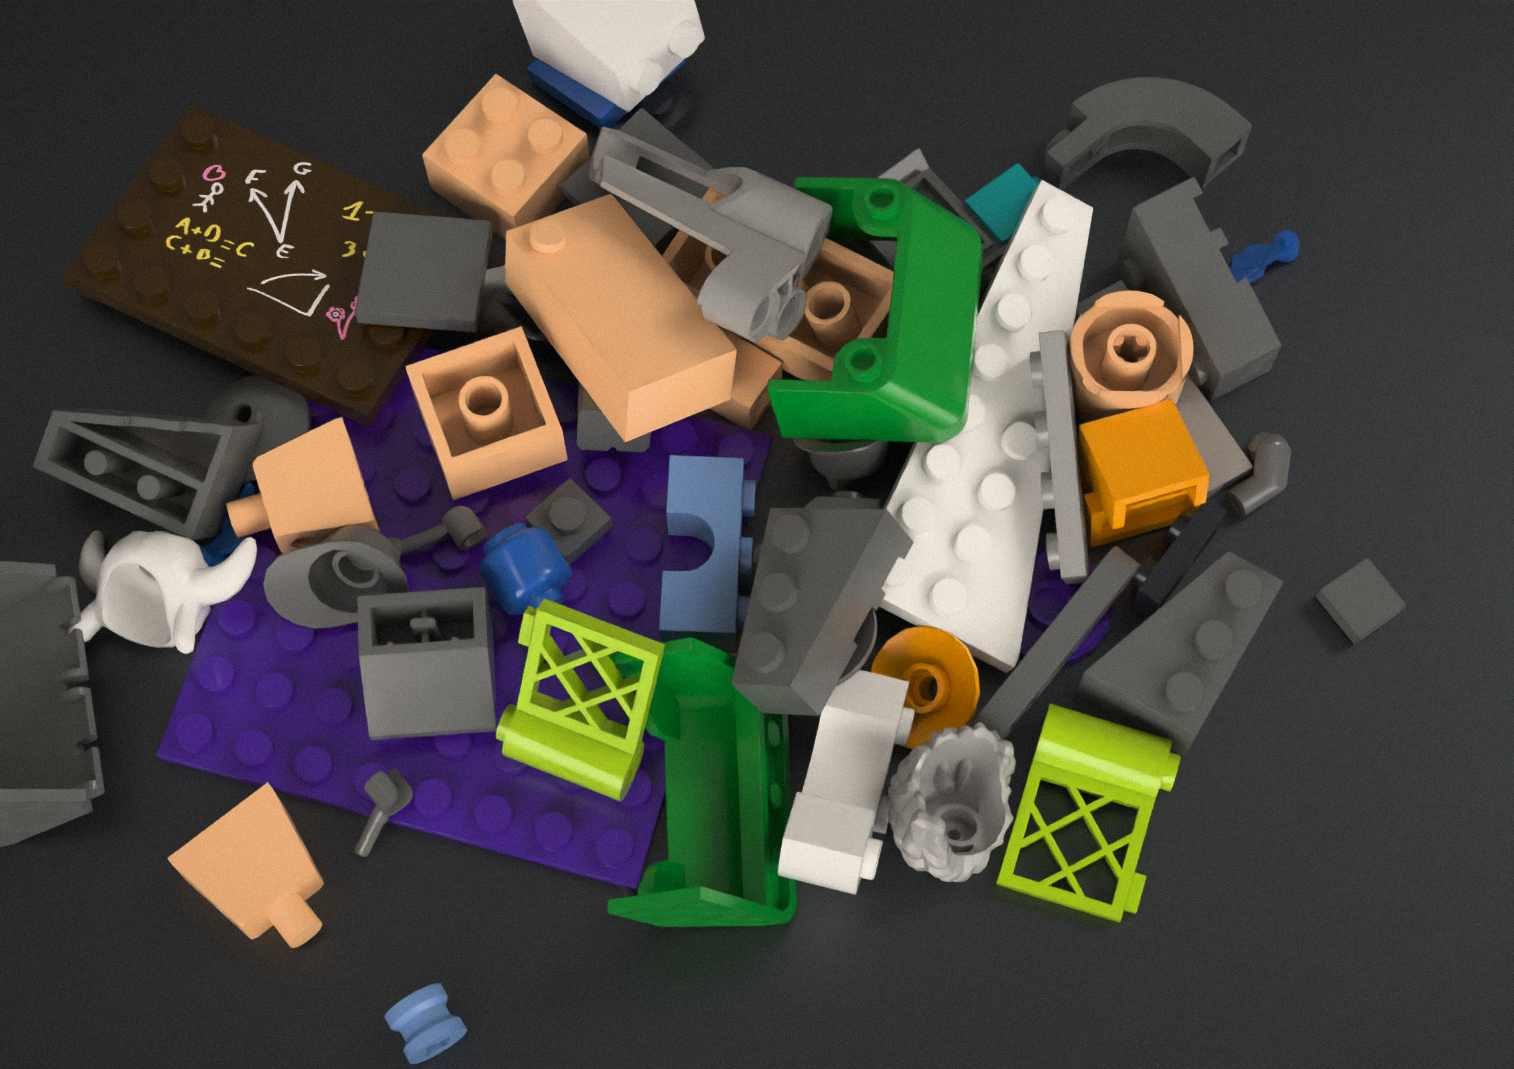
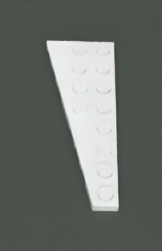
[879,180,1093,673]

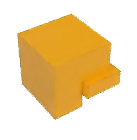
[1078,399,1210,548]

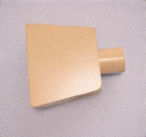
[226,417,380,554]
[167,782,324,948]

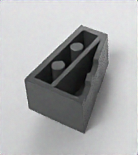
[1117,177,1281,401]
[32,408,264,540]
[731,508,914,716]
[1075,551,1284,757]

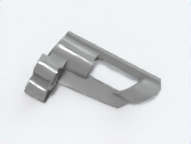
[589,127,833,342]

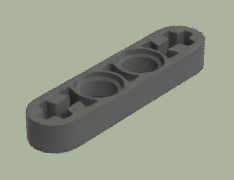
[971,546,1141,740]

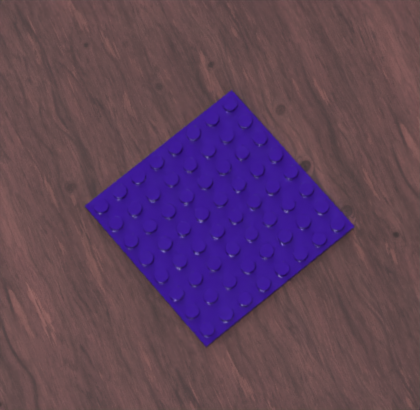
[156,347,773,890]

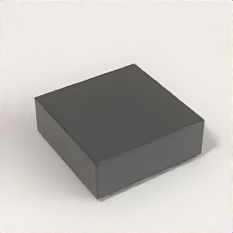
[1316,557,1407,644]

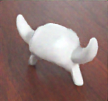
[68,530,257,654]

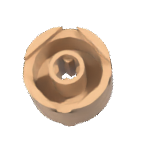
[1069,290,1193,423]

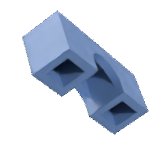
[659,455,756,654]

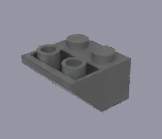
[357,587,497,740]

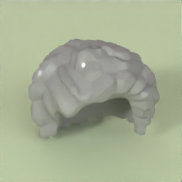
[888,722,1016,882]

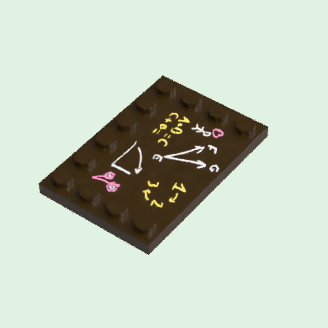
[63,104,446,427]

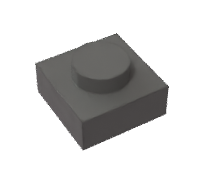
[525,478,613,565]

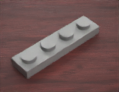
[1030,330,1090,585]

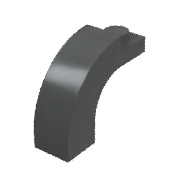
[1041,77,1252,191]

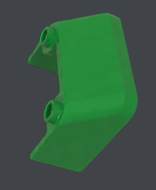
[767,177,983,443]
[608,637,797,927]

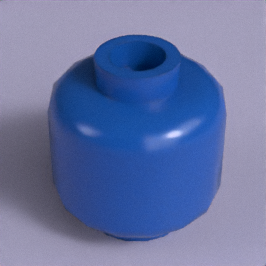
[479,523,572,615]

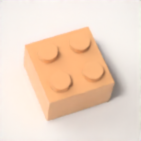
[422,74,590,240]
[405,326,568,500]

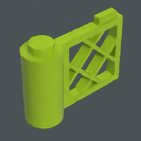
[496,598,665,801]
[996,703,1181,923]

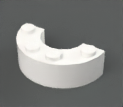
[778,670,915,895]

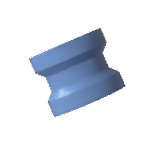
[384,983,467,1064]

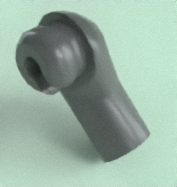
[1226,431,1291,517]

